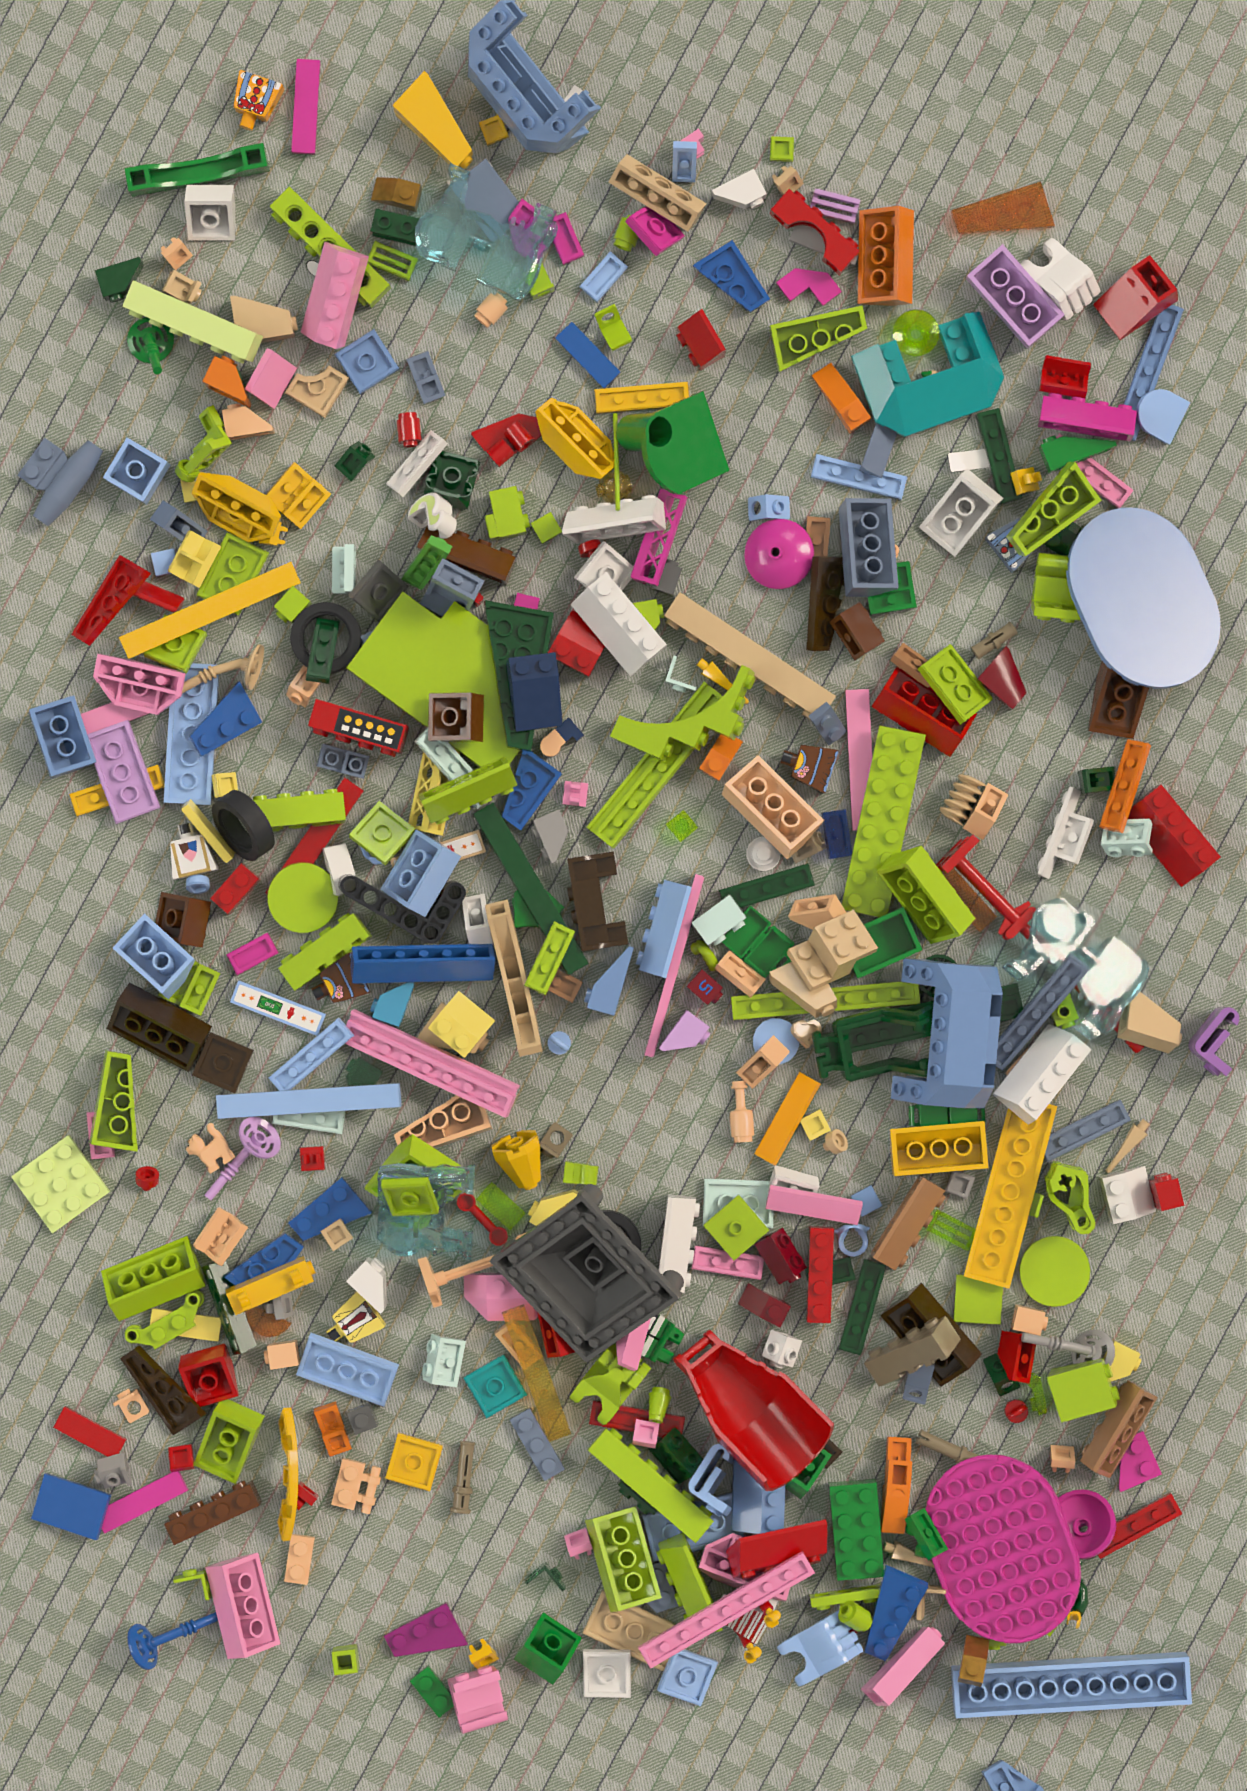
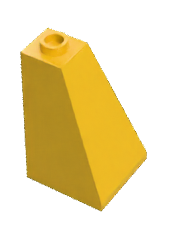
[392,71,473,172]

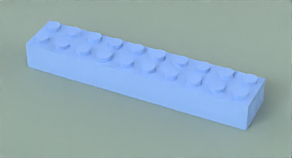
[951,1652,1192,1718]

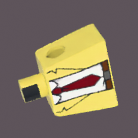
[326,1291,386,1343]

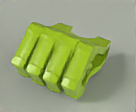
[1045,1161,1095,1234]
[569,1343,651,1425]

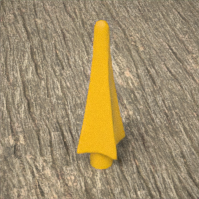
[696,658,749,704]

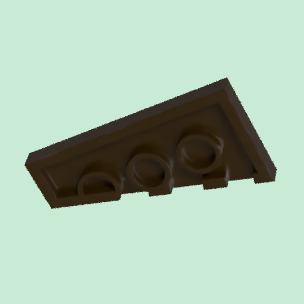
[806,556,845,651]

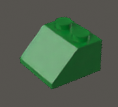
[514,1612,582,1685]

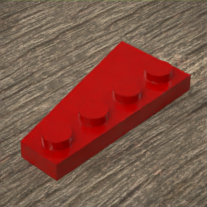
[71,555,151,646]

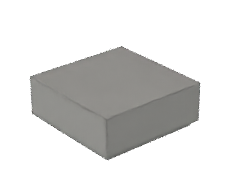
[945,1171,975,1199]

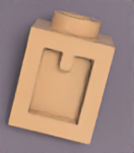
[286,665,321,707]

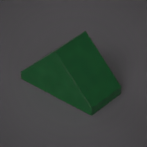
[1078,766,1116,794]

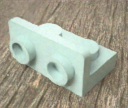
[332,544,356,594]
[1101,819,1153,858]
[422,1334,466,1387]

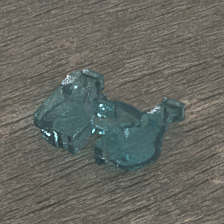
[415,163,558,300]
[1002,898,1149,1040]
[377,1163,476,1260]

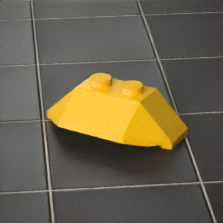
[535,398,614,479]
[192,472,281,543]

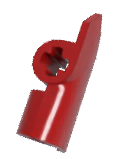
[471,413,542,467]

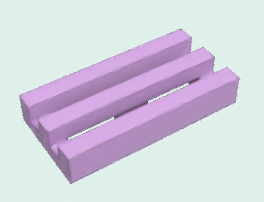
[810,188,860,224]

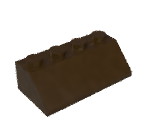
[107,982,212,1072]
[880,1282,982,1387]

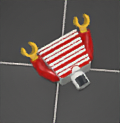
[721,1594,781,1664]

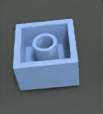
[103,438,171,505]

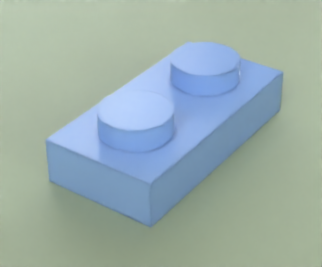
[672,141,697,182]

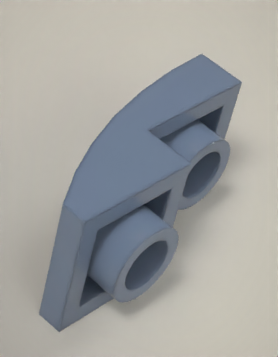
[316,744,370,779]

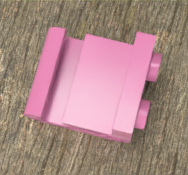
[447,1665,508,1734]

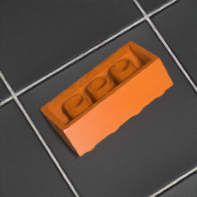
[858,206,914,306]

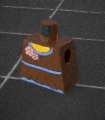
[780,745,839,794]
[311,952,371,1003]

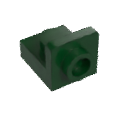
[334,441,375,482]

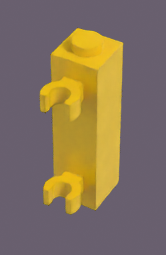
[226,1256,316,1315]

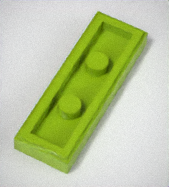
[524,921,575,995]

